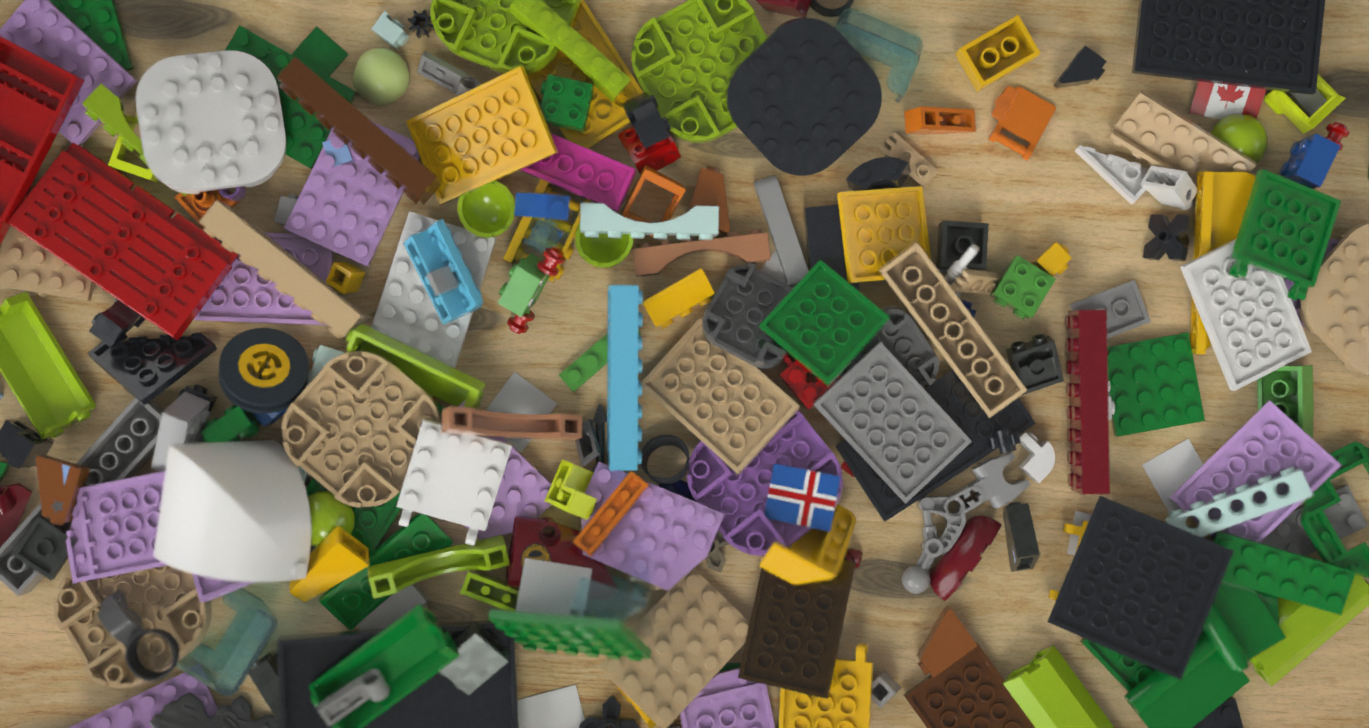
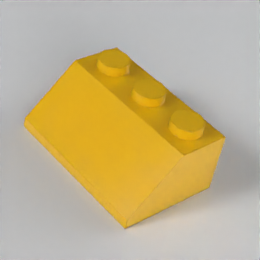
[642,268,715,329]

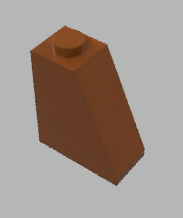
[688,166,730,234]
[917,606,978,678]

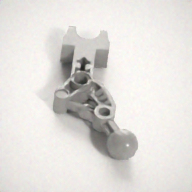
[902,452,1031,594]

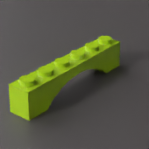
[510,0,631,102]
[82,84,192,197]
[367,535,510,598]

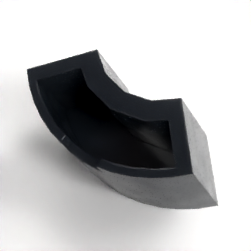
[621,92,671,148]
[846,157,911,191]
[89,299,146,347]

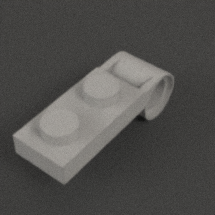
[417,51,480,97]
[316,669,390,727]

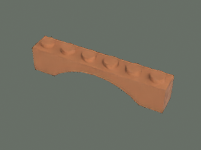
[633,229,771,277]
[441,406,582,441]

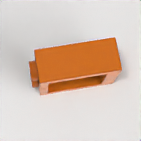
[620,165,686,237]

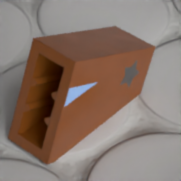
[36,455,90,525]

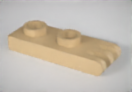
[878,131,938,187]
[950,269,1001,295]

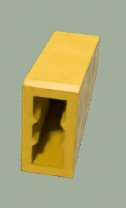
[289,526,369,603]

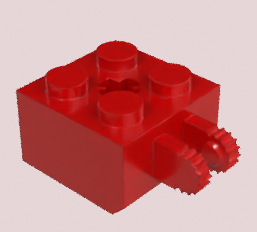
[779,353,840,410]

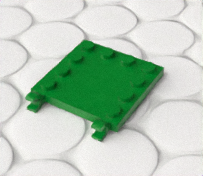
[1229,169,1341,300]

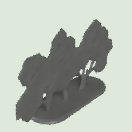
[149,692,281,728]

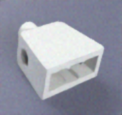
[1140,166,1197,210]

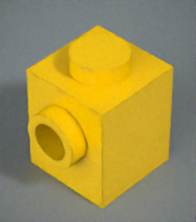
[1032,242,1072,277]
[325,262,366,295]

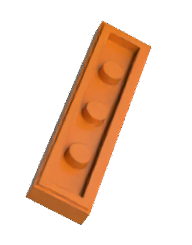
[573,470,649,557]

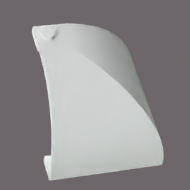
[154,440,311,582]

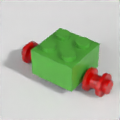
[498,247,566,334]

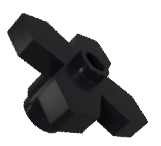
[1143,214,1194,261]
[579,695,641,728]

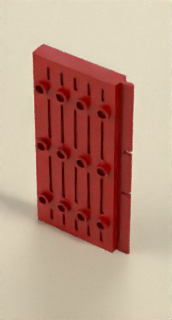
[0,36,85,245]
[7,143,238,340]

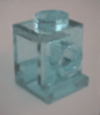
[523,218,563,254]

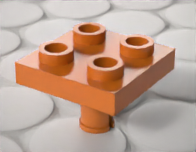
[174,189,240,229]

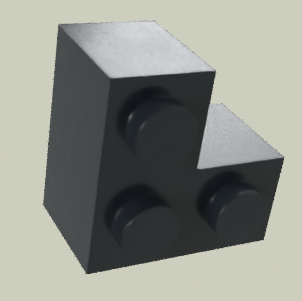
[0,420,54,469]

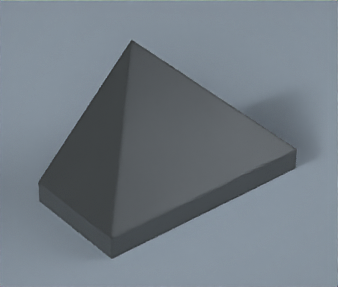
[575,419,600,466]

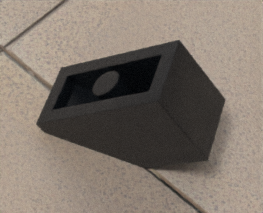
[1053,45,1107,88]

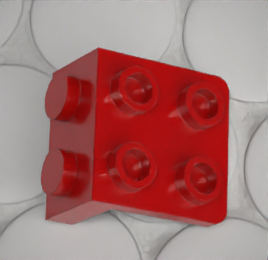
[618,126,681,174]

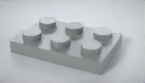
[1069,280,1151,338]

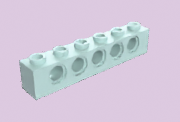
[1165,467,1313,537]

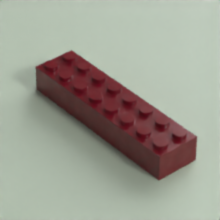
[1065,309,1110,495]

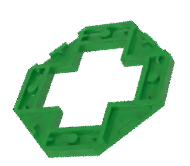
[1300,441,1369,578]

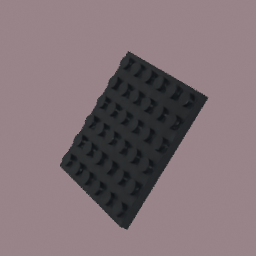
[1047,496,1234,680]

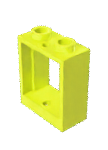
[108,113,159,183]

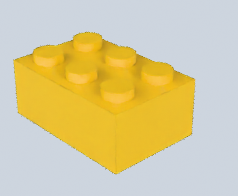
[955,15,1041,93]

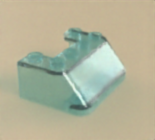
[835,8,923,103]
[569,575,651,622]
[175,588,277,696]

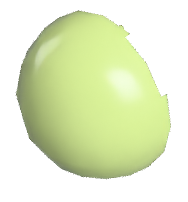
[353,48,410,106]

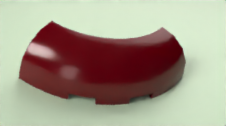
[929,516,1002,601]

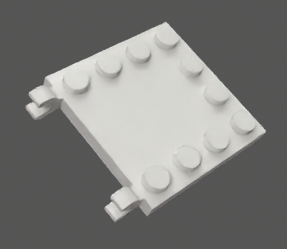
[397,419,512,546]

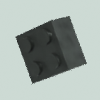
[936,220,989,271]

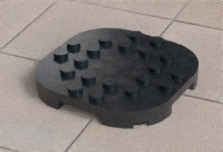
[726,18,882,176]

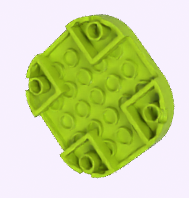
[430,0,581,75]
[631,0,768,143]

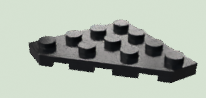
[88,332,217,406]

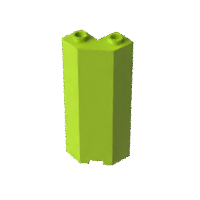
[0,291,96,440]
[346,324,486,409]
[1250,560,1369,687]
[1003,645,1115,728]

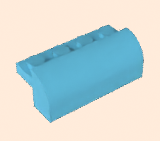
[403,220,484,325]

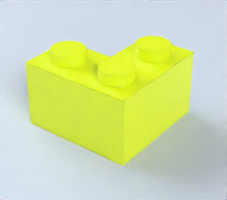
[544,459,597,520]

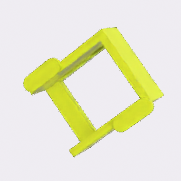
[1264,74,1346,134]

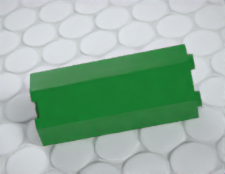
[309,604,460,728]

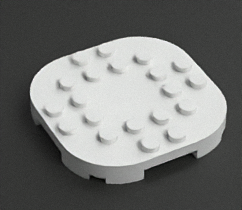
[136,51,287,194]

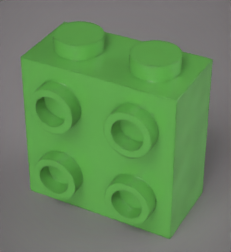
[989,255,1056,320]

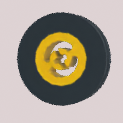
[219,328,309,413]

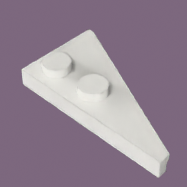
[1074,145,1149,204]

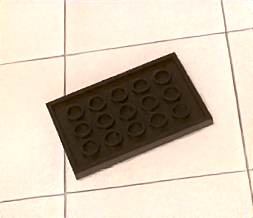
[738,548,856,699]

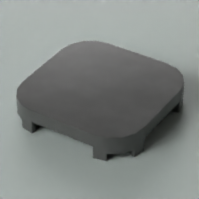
[701,262,793,369]
[839,306,940,387]

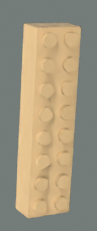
[199,200,370,339]
[879,241,1027,418]

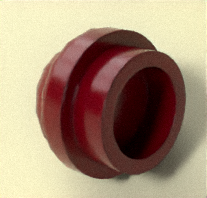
[843,548,863,569]

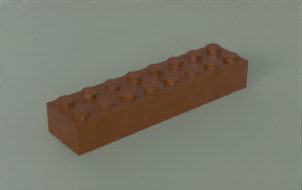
[277,57,441,205]

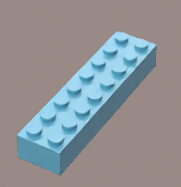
[607,285,643,470]

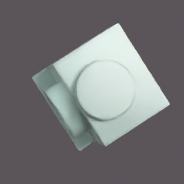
[372,11,410,50]

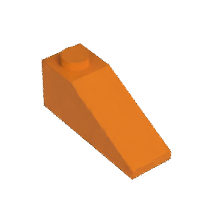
[904,106,976,135]

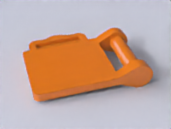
[988,86,1056,161]

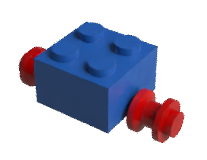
[1280,122,1350,189]

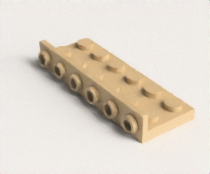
[1110,90,1256,186]

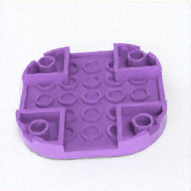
[687,411,843,556]

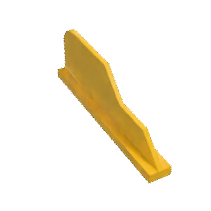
[1190,172,1256,354]

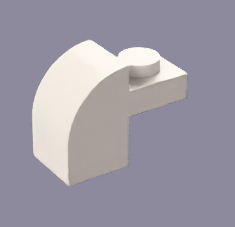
[1018,432,1055,483]

